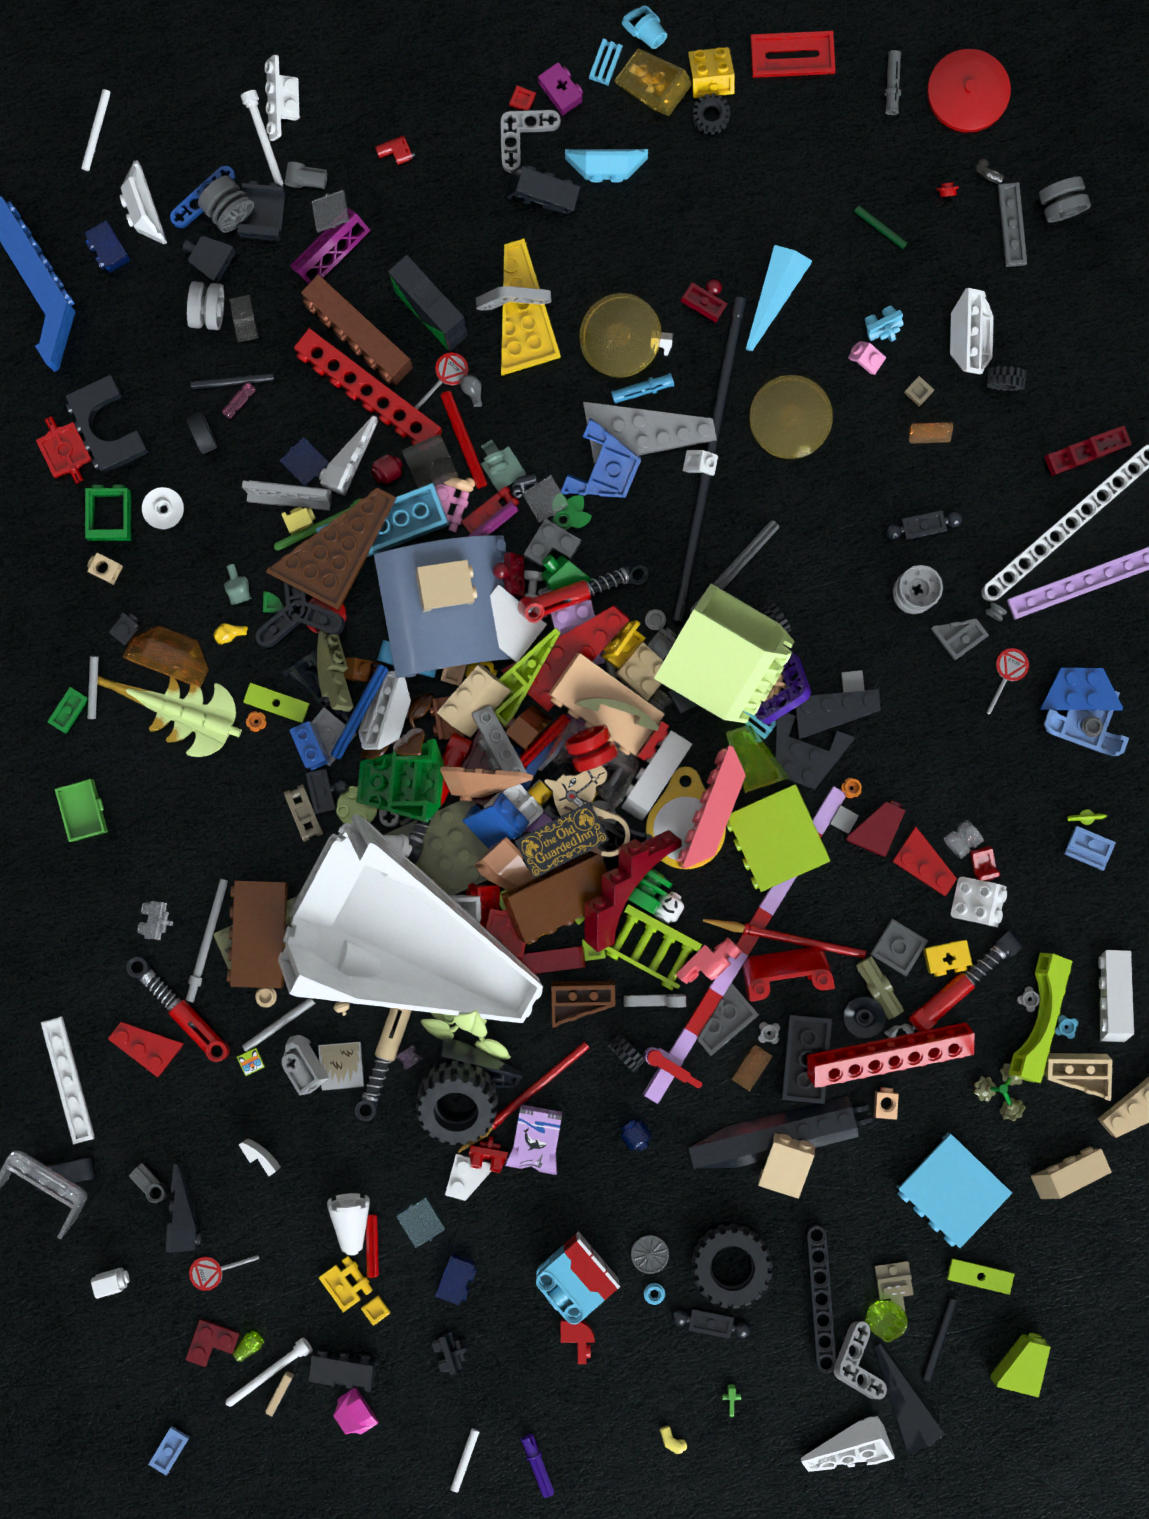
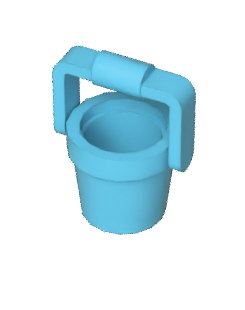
[622,6,667,49]

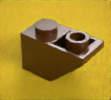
[344,658,387,683]

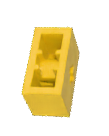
[923,940,972,977]

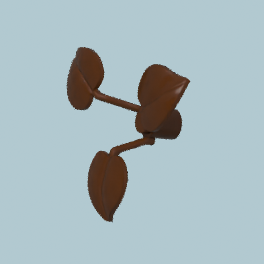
[361,693,434,759]

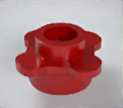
[936,182,959,197]

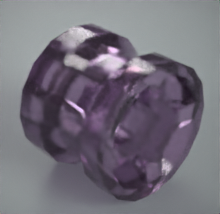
[396,1045,423,1070]

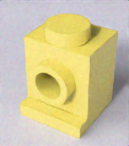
[282,507,316,535]

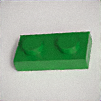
[48,687,88,734]

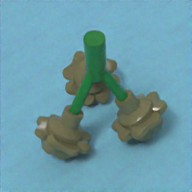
[974,1063,1025,1121]

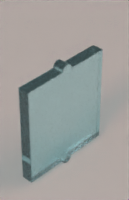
[396,1198,445,1248]

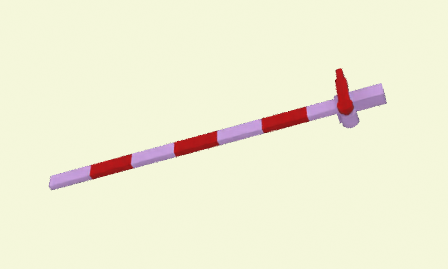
[643,786,846,1104]

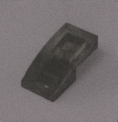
[229,295,258,342]

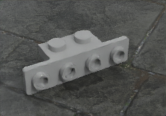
[472,706,527,787]

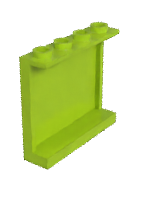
[727,784,831,892]

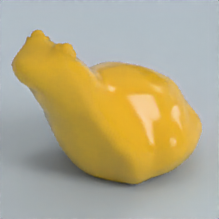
[214,623,248,644]

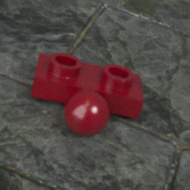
[681,279,728,322]
[492,552,525,598]

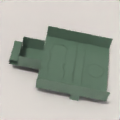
[481,440,526,492]

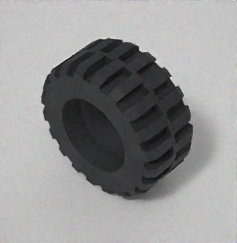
[416,1061,498,1145]
[691,1223,773,1309]

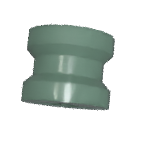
[484,451,509,475]

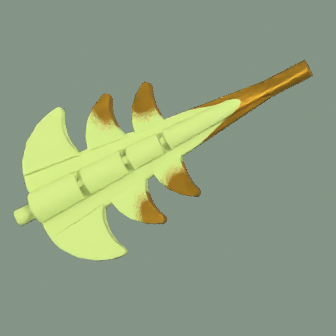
[97,676,242,757]

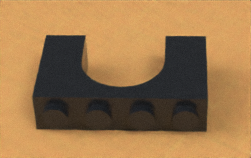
[65,375,149,474]

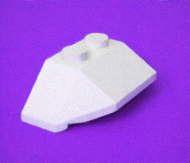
[120,160,167,244]
[950,288,993,374]
[358,671,411,750]

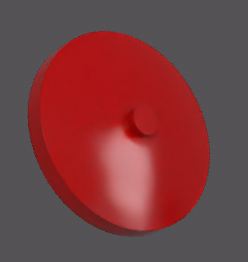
[927,49,1011,132]

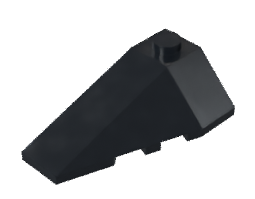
[433,1037,523,1089]
[166,1162,202,1252]

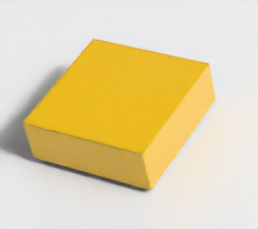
[361,1295,391,1326]

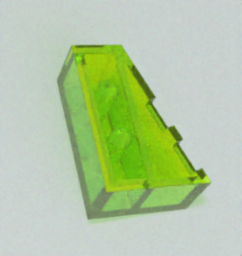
[726,725,790,792]

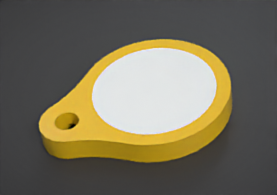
[646,767,726,869]

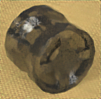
[647,689,673,713]

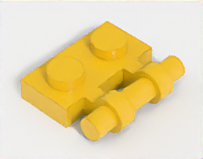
[319,1256,373,1312]

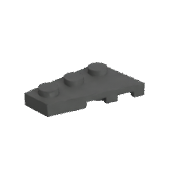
[697,983,759,1056]

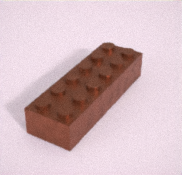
[301,275,413,385]

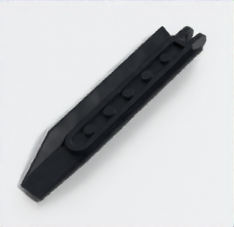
[689,1096,873,1169]

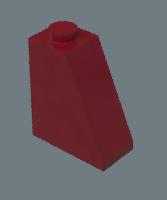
[845,800,906,857]

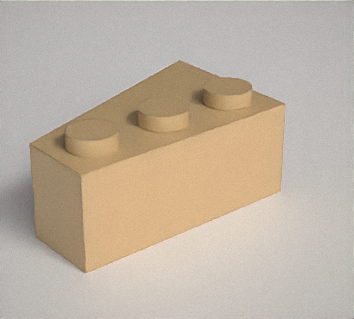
[1044,1053,1112,1101]

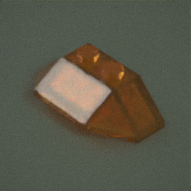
[123,626,208,688]

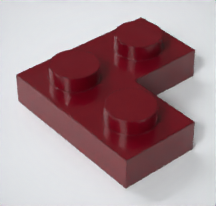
[186,1319,240,1367]

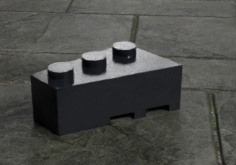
[505,166,580,214]
[309,1350,377,1392]

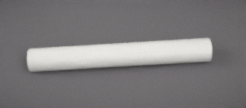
[450,1428,479,1492]

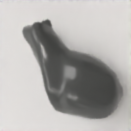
[459,374,482,407]

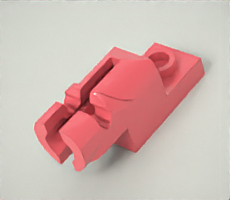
[676,937,742,984]

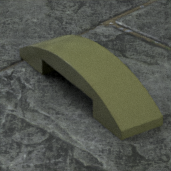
[575,697,659,731]

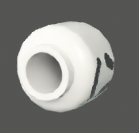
[655,891,684,924]

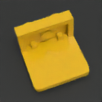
[601,620,645,670]

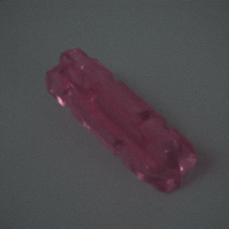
[222,382,255,419]

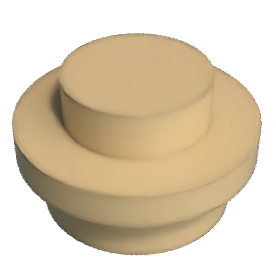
[255,988,277,1007]

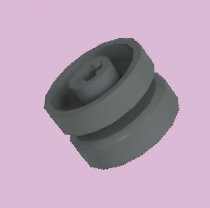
[1038,177,1091,222]

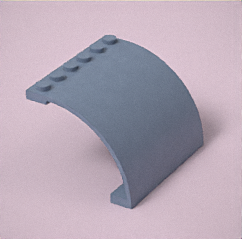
[374,536,525,678]

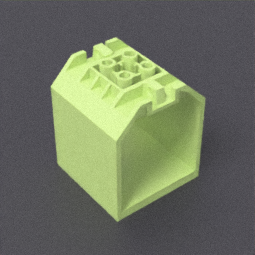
[654,584,795,723]

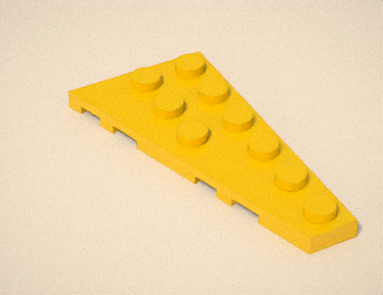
[501,239,561,376]

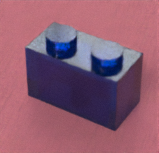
[85,221,131,273]
[435,1254,477,1305]

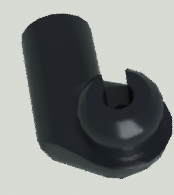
[511,473,537,498]

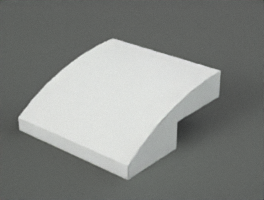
[483,784,544,840]
[239,1139,281,1176]

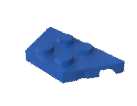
[1040,668,1123,711]

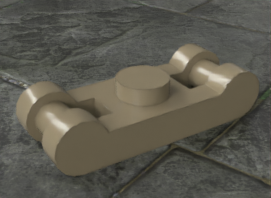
[284,784,323,842]

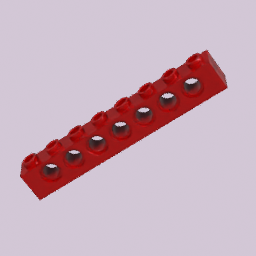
[294,328,442,451]
[807,1022,975,1088]

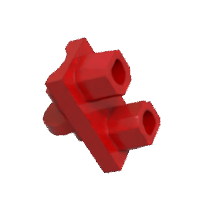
[468,1136,508,1173]

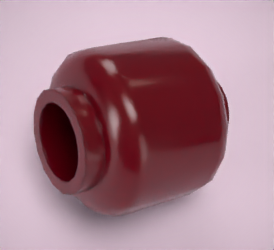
[371,454,403,485]

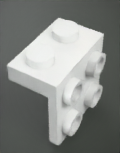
[951,877,1007,927]

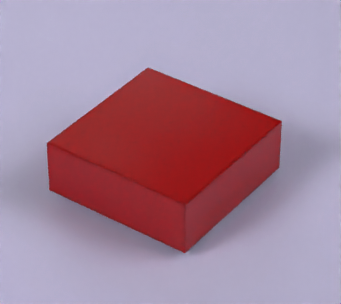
[509,86,536,111]

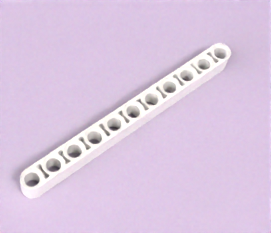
[981,445,1149,602]

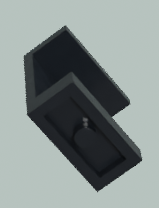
[237,181,286,241]

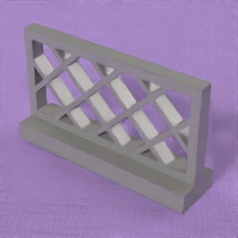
[242,480,332,511]

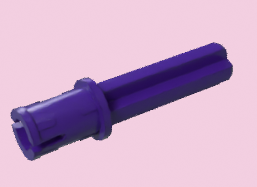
[521,1434,554,1498]

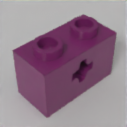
[538,63,583,116]

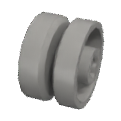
[187,281,224,330]

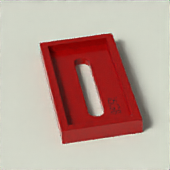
[751,31,835,78]

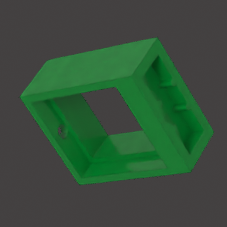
[85,485,131,541]

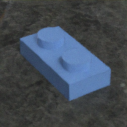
[148,1426,189,1475]

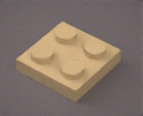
[615,642,664,701]

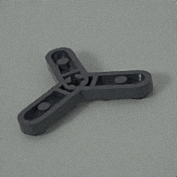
[256,582,345,648]

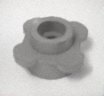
[1017,987,1040,1012]
[758,1022,780,1044]

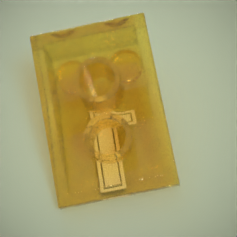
[614,49,692,116]

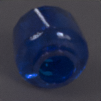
[620,1119,652,1152]

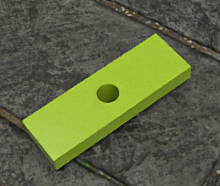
[243,683,310,723]
[947,1258,1014,1295]

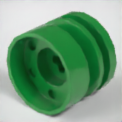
[628,868,672,915]

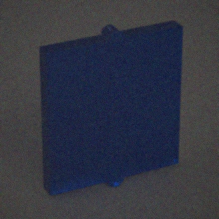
[280,437,329,487]

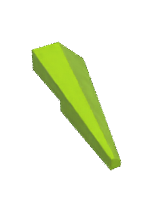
[494,627,561,728]

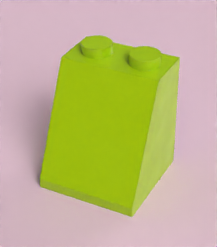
[990,1333,1050,1397]

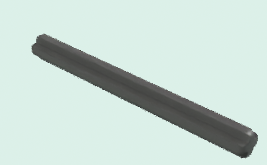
[690,520,779,613]

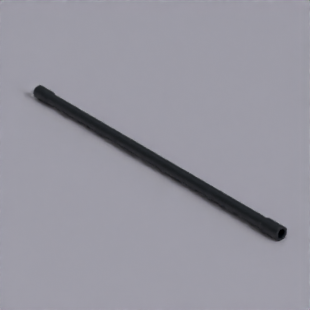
[671,297,746,623]

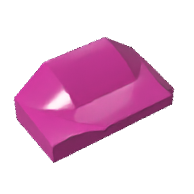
[333,1386,379,1435]

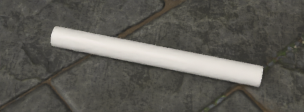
[81,89,111,171]

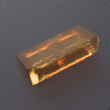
[909,423,953,443]

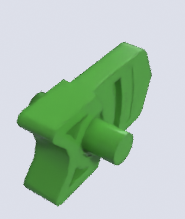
[722,1385,741,1417]

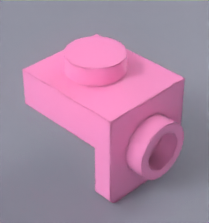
[848,341,886,375]

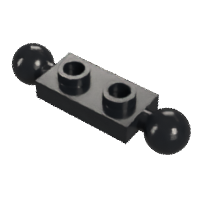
[885,510,963,540]
[672,1308,751,1339]

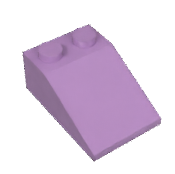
[551,600,605,665]

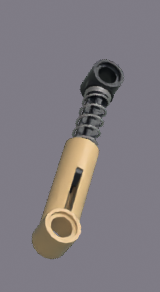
[355,1008,412,1121]

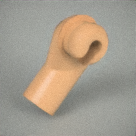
[443,474,475,492]

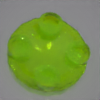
[865,1300,908,1342]

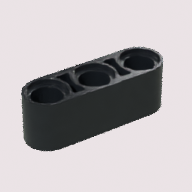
[31,1157,95,1191]

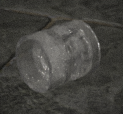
[944,820,984,859]

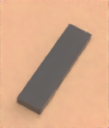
[997,182,1027,267]

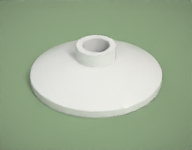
[142,488,184,529]

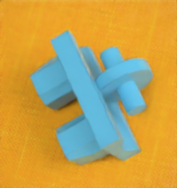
[865,305,904,342]

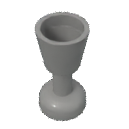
[524,571,543,611]

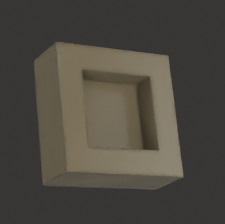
[904,376,934,407]

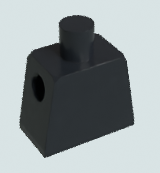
[182,236,236,284]

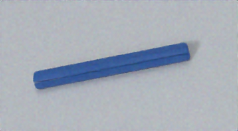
[331,665,388,759]

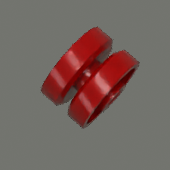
[564,724,619,772]

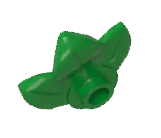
[552,494,592,530]

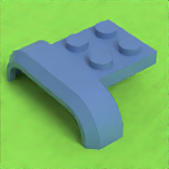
[1044,691,1129,756]

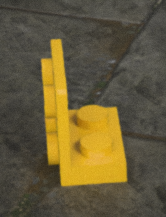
[689,47,735,98]

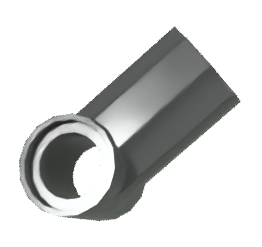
[284,162,327,189]
[129,1163,169,1203]

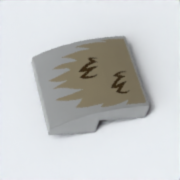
[318,1042,364,1090]

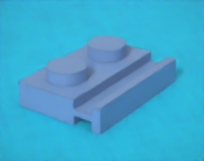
[1064,826,1116,871]

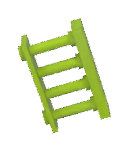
[605,904,702,990]

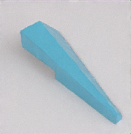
[746,245,812,351]

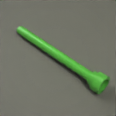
[274,498,361,551]

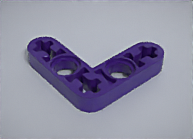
[755,651,811,724]

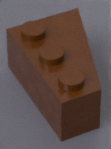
[505,705,553,751]
[551,980,615,1028]

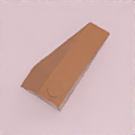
[440,767,533,802]
[474,837,534,890]

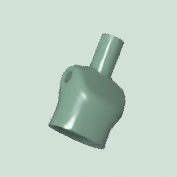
[224,564,251,605]

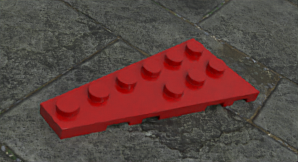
[501,605,630,711]

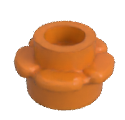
[246,711,266,732]
[841,778,862,798]

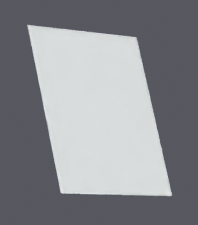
[490,585,547,662]

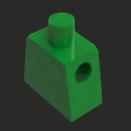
[541,555,591,591]

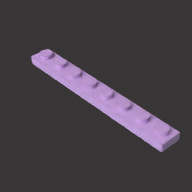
[1007,547,1149,620]

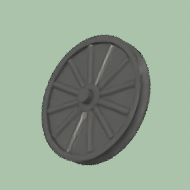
[631,1235,669,1274]

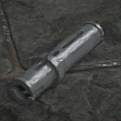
[885,50,901,115]

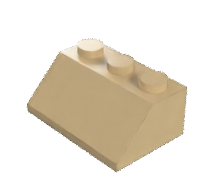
[437,663,511,737]

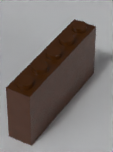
[501,851,607,944]
[227,881,288,988]

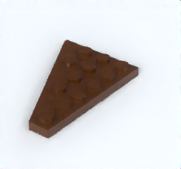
[266,488,397,610]

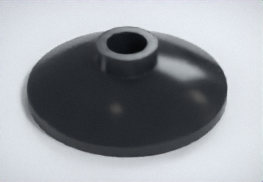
[844,997,886,1038]

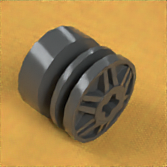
[198,176,254,232]

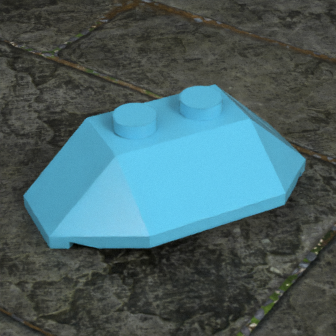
[565,149,648,182]

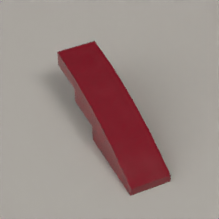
[1044,426,1132,476]

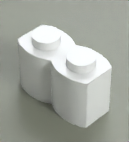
[91,1267,130,1299]

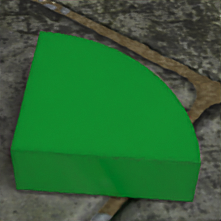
[263,591,284,613]

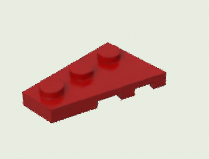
[892,827,957,896]

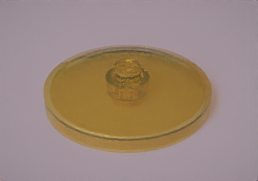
[579,293,661,377]
[749,375,833,459]

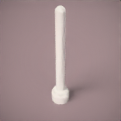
[241,90,283,186]
[226,1337,313,1406]

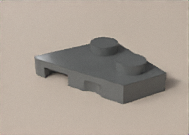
[931,619,989,661]

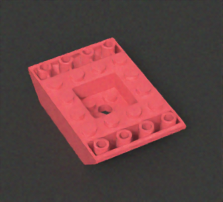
[677,746,746,868]

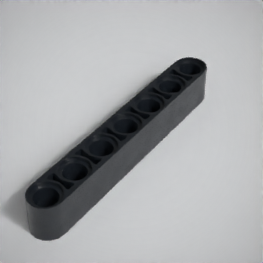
[806,1223,836,1373]

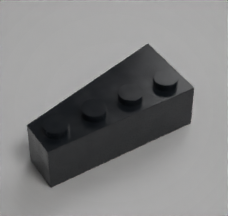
[794,689,881,740]

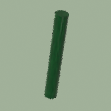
[854,205,908,249]

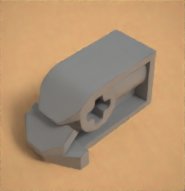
[282,1035,329,1095]

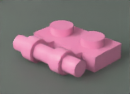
[435,482,469,533]

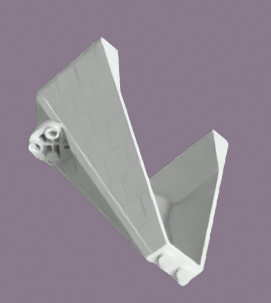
[278,814,543,1023]

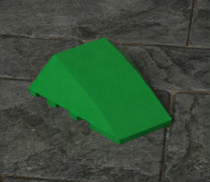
[356,739,445,823]

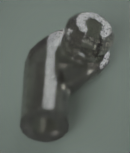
[975,159,1004,184]

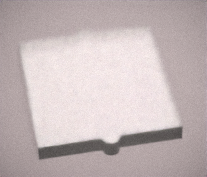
[312,190,349,232]
[523,476,569,523]

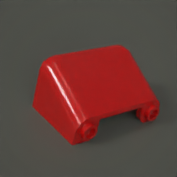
[743,947,835,1001]

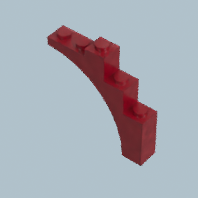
[585,830,682,952]

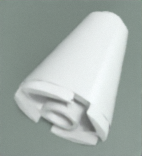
[327,1193,370,1255]

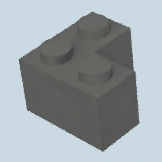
[524,519,581,568]

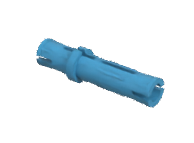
[611,373,674,404]

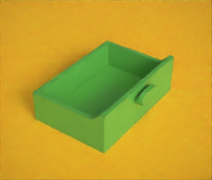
[55,779,108,842]

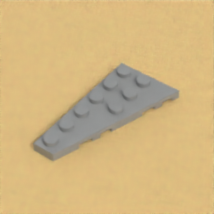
[583,402,717,463]

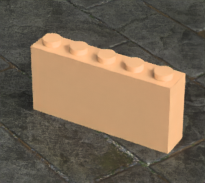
[548,653,665,756]

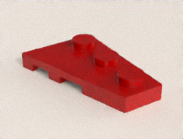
[108,1022,184,1077]

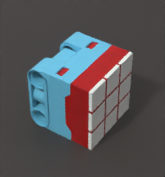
[536,1231,620,1324]

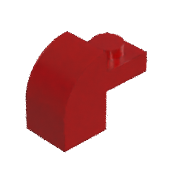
[561,1318,595,1364]

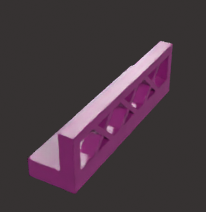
[290,208,371,285]

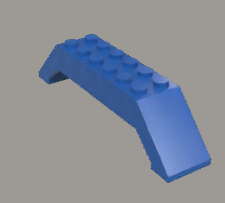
[0,196,75,372]

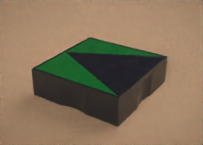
[388,255,468,352]

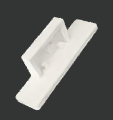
[265,55,300,141]

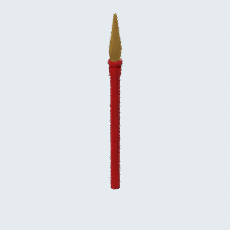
[703,919,866,959]
[458,1042,589,1153]

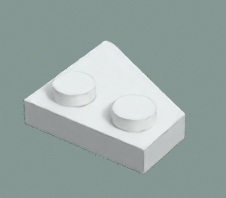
[445,1153,491,1201]

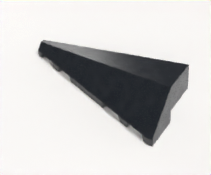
[282,647,362,734]
[543,806,653,867]
[874,1342,945,1454]

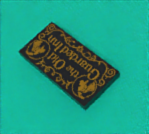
[515,802,610,878]

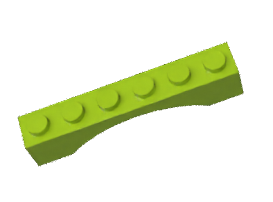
[1008,953,1072,1083]

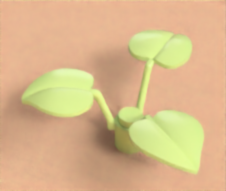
[421,1010,511,1060]

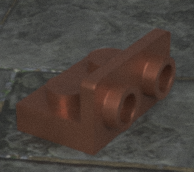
[430,696,465,741]

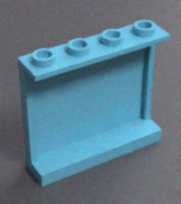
[896,1132,1012,1248]

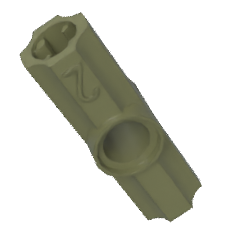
[856,956,904,1020]

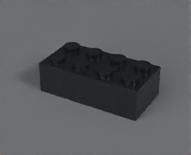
[780,1014,832,1104]

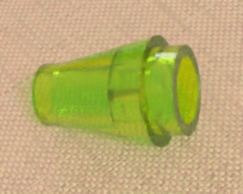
[233,1331,264,1362]

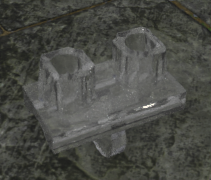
[137,901,173,940]

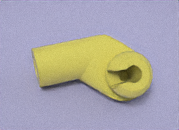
[660,1426,687,1454]

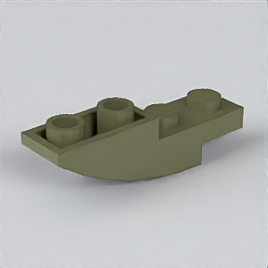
[317,631,353,712]

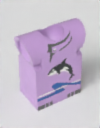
[505,1105,562,1175]

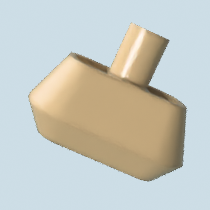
[333,1001,349,1016]

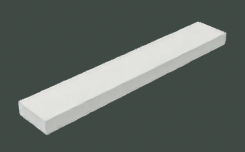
[41,1016,95,1144]

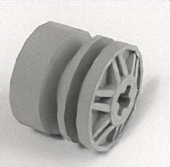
[893,565,943,614]

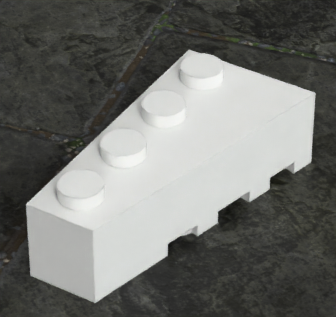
[621,731,692,821]
[1098,950,1134,1042]

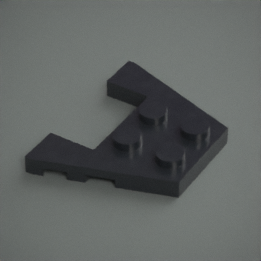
[775,713,855,789]

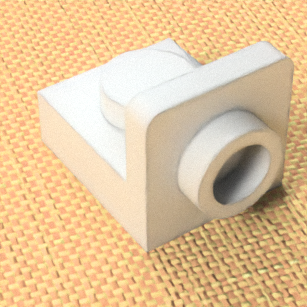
[683,450,718,475]

